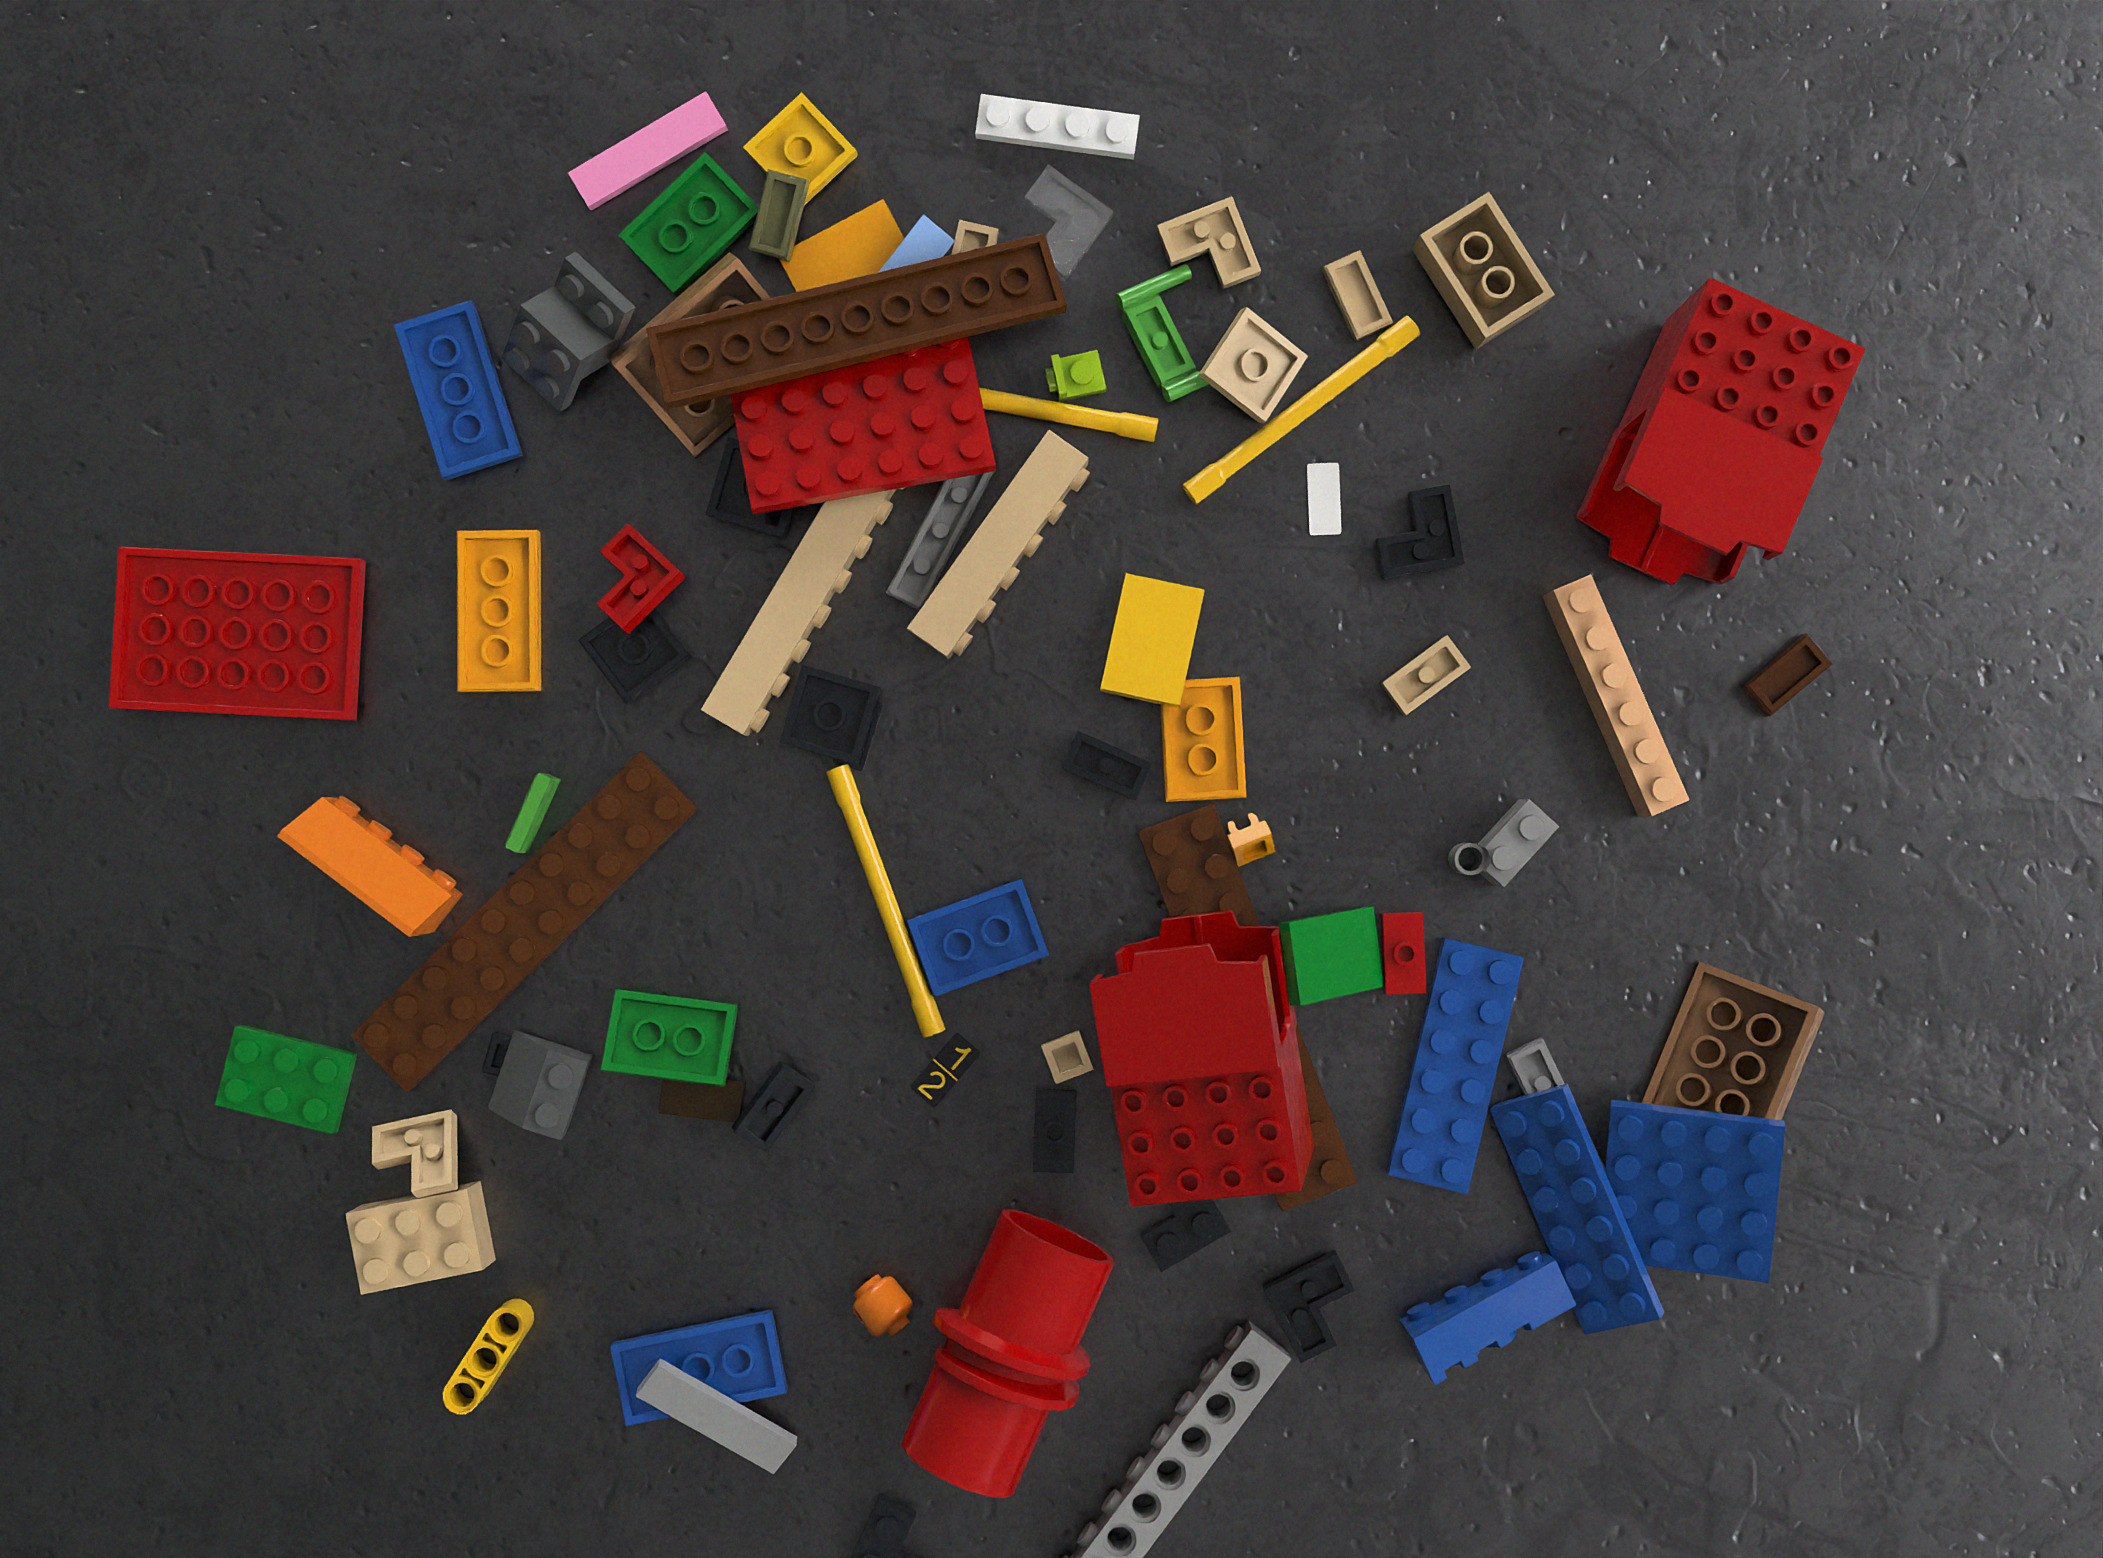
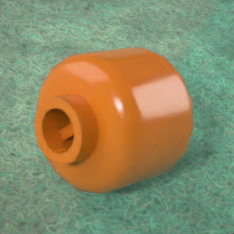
[852,1274,913,1338]

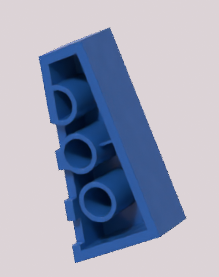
[1399,1251,1576,1385]

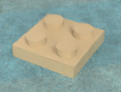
[1198,307,1308,423]

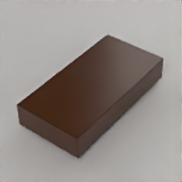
[1741,633,1832,717]

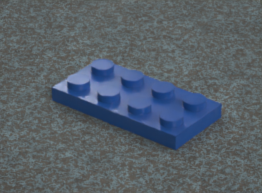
[394,300,523,480]
[610,1309,788,1426]

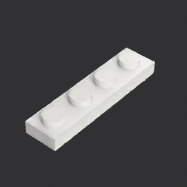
[975,94,1140,160]

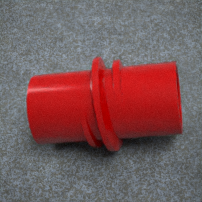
[901,1209,1114,1498]

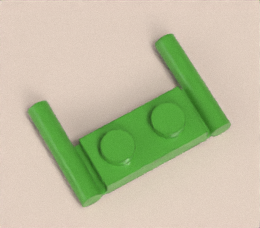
[1115,264,1209,402]

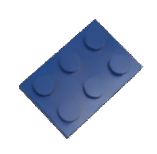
[907,879,1049,997]

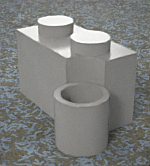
[1448,799,1559,887]

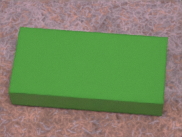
[505,773,561,853]

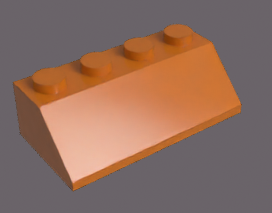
[277,796,463,937]

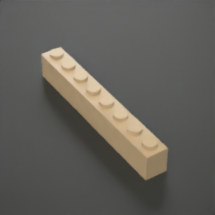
[701,487,905,736]

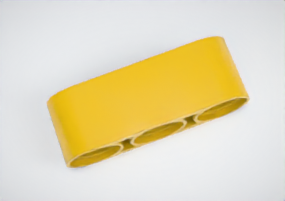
[443,1299,534,1415]

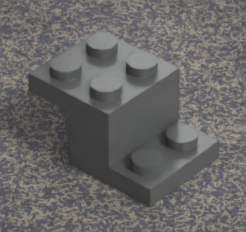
[502,252,636,412]

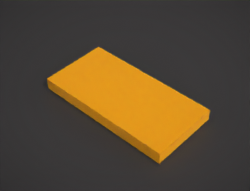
[457,530,541,692]

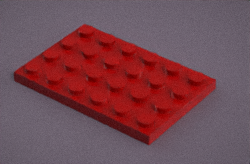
[730,337,996,515]
[109,547,366,721]

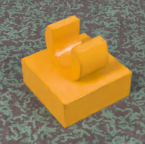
[1227,813,1275,867]

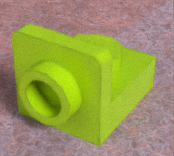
[1045,350,1107,402]

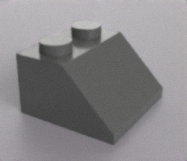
[488,1030,593,1140]

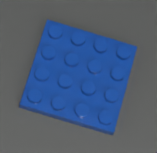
[1605,1100,1785,1283]

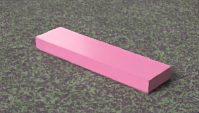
[568,91,728,211]

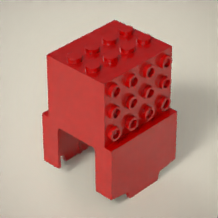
[1575,278,1866,586]
[1089,910,1314,1207]

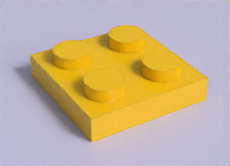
[743,92,858,206]

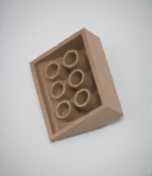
[608,252,771,457]
[1642,961,1825,1120]

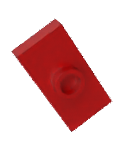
[1380,912,1427,995]

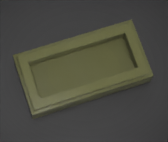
[748,169,810,262]

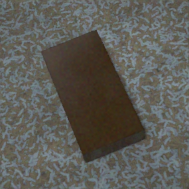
[658,1079,746,1123]

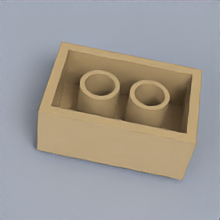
[1412,192,1555,349]
[345,1181,496,1295]

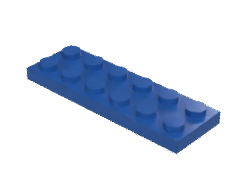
[1386,937,1524,1194]
[1490,1083,1665,1335]

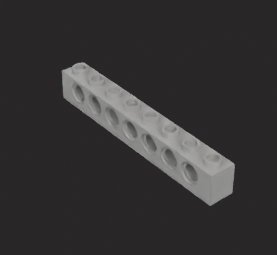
[1062,1320,1291,1558]

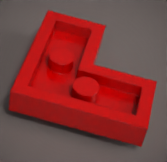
[596,523,686,634]

